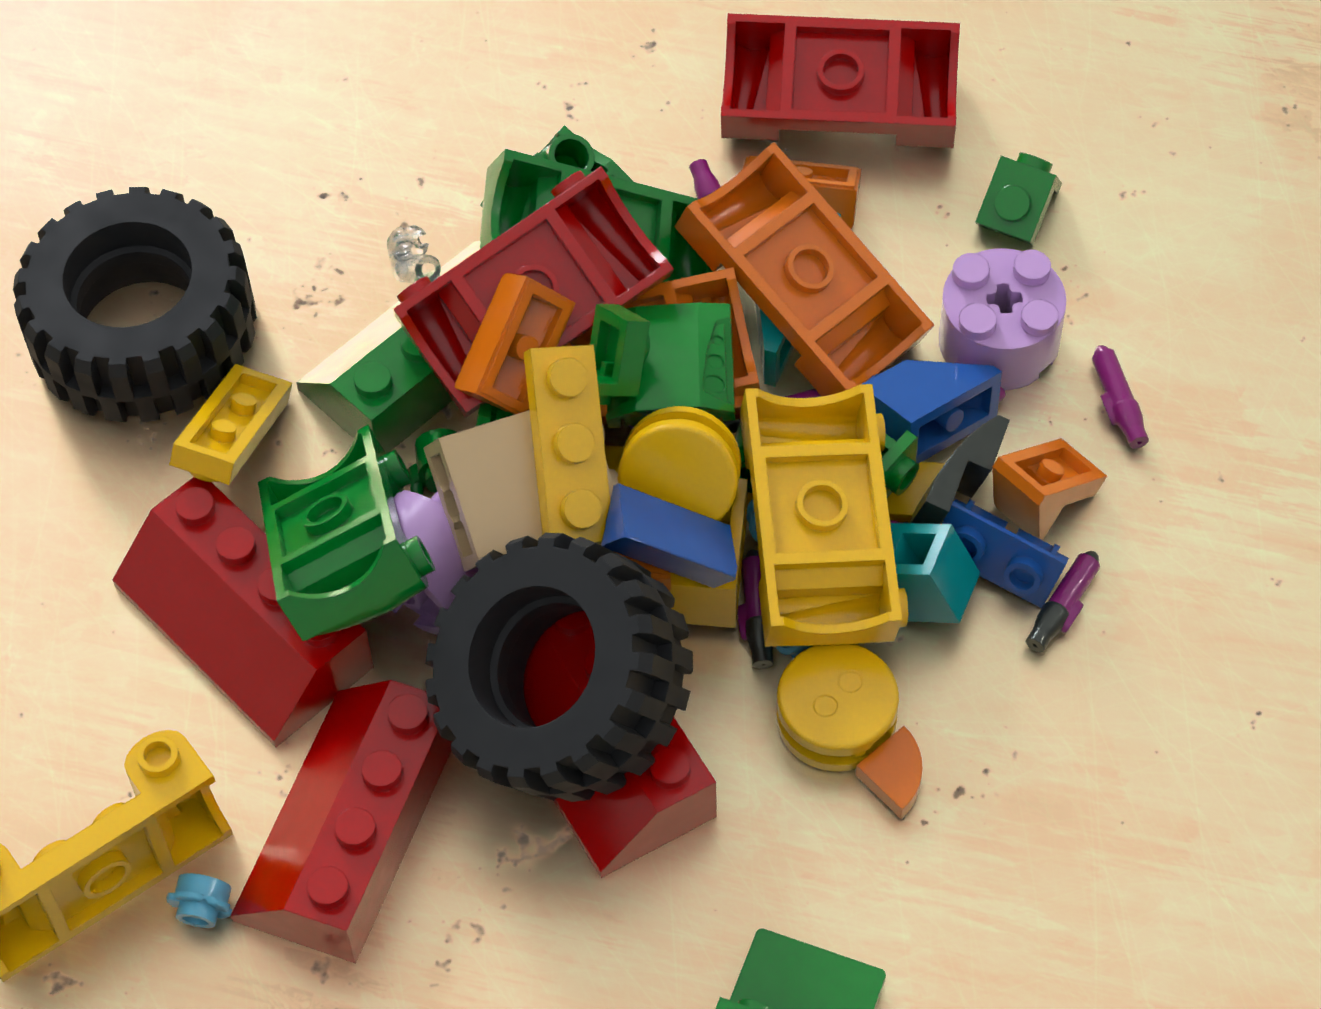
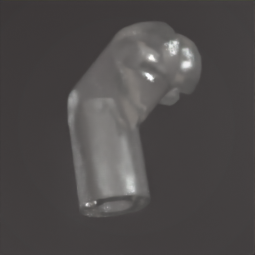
[386,225,441,284]

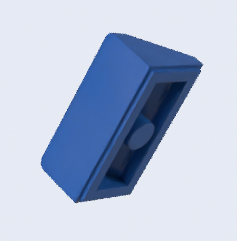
[601,483,737,588]

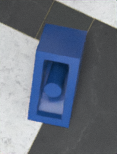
[862,360,1002,464]

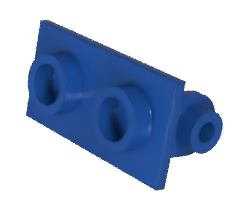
[942,499,1069,608]

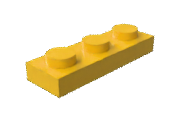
[523,345,610,544]
[169,364,292,485]

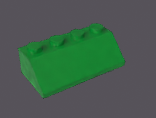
[296,241,480,454]

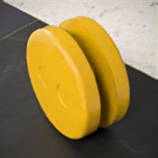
[617,406,741,521]
[776,644,899,772]

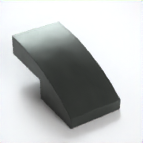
[909,415,1010,524]

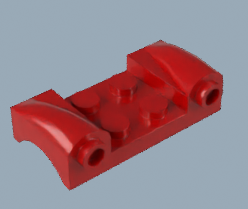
[721,13,960,148]
[393,166,674,418]

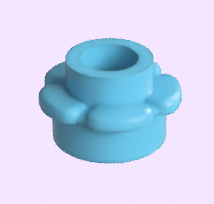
[166,873,232,928]

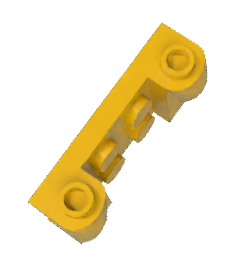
[740,384,908,647]
[0,730,233,982]

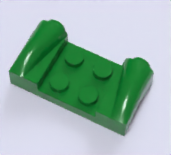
[479,149,713,283]
[258,424,435,641]

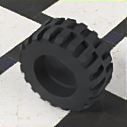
[13,187,257,422]
[425,533,693,802]

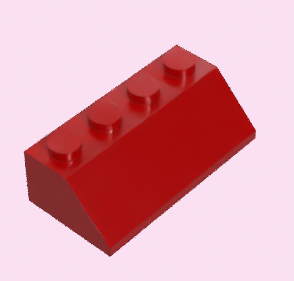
[112,477,374,747]
[524,611,717,878]
[231,680,452,964]

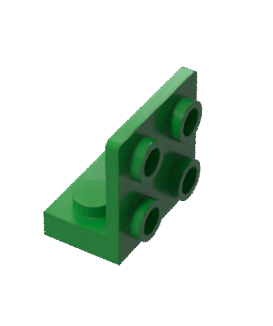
[715,928,886,1009]

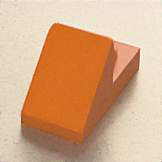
[992,438,1107,540]

